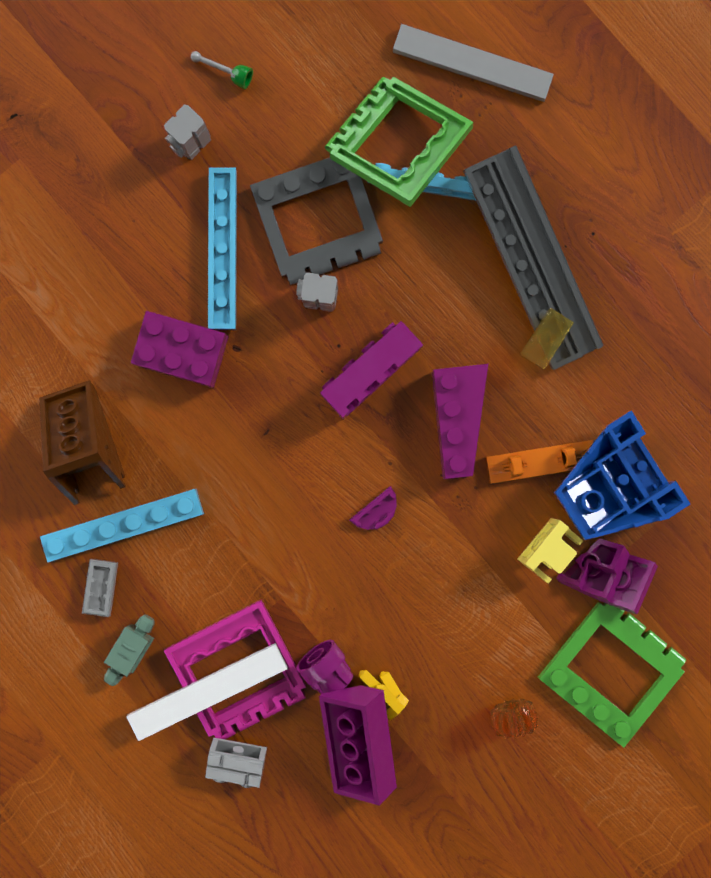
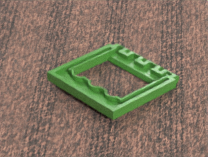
[325,77,473,207]
[538,602,686,748]

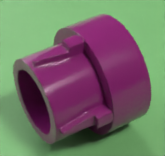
[296,639,353,694]

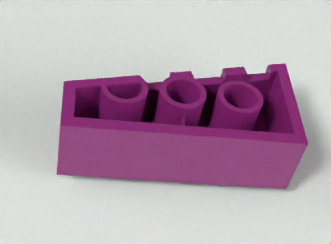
[432,364,488,479]

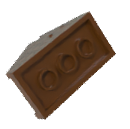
[39,380,126,505]

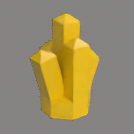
[358,670,409,721]

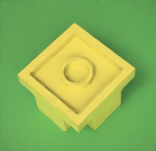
[517,518,583,584]

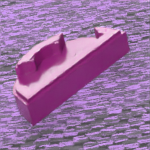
[350,486,397,530]

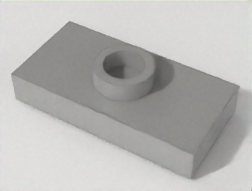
[82,559,118,617]

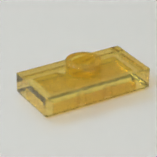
[520,308,574,369]

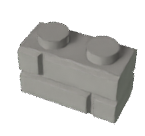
[164,104,211,160]
[296,272,338,312]
[205,738,267,788]

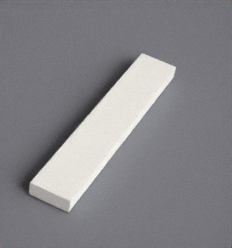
[126,643,287,741]

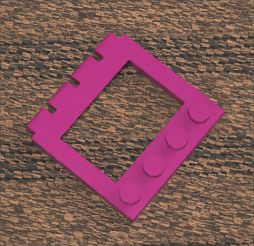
[164,599,306,739]

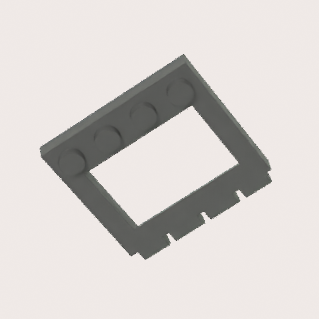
[250,158,383,285]

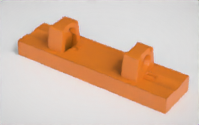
[485,440,593,484]

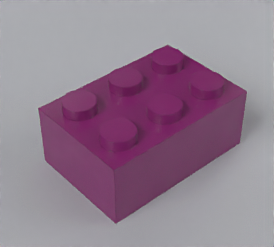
[131,311,229,388]

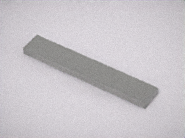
[393,24,554,102]

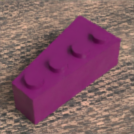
[320,321,423,420]

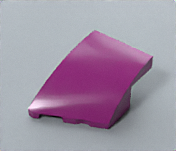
[556,539,658,615]

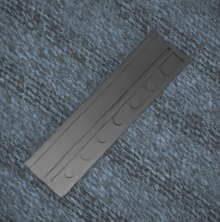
[463,146,604,370]

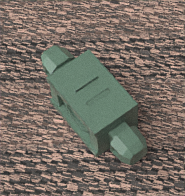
[104,614,155,686]

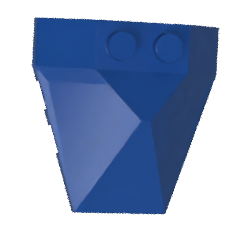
[554,410,690,540]

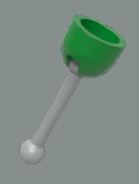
[191,51,253,89]

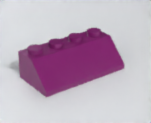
[319,685,397,806]

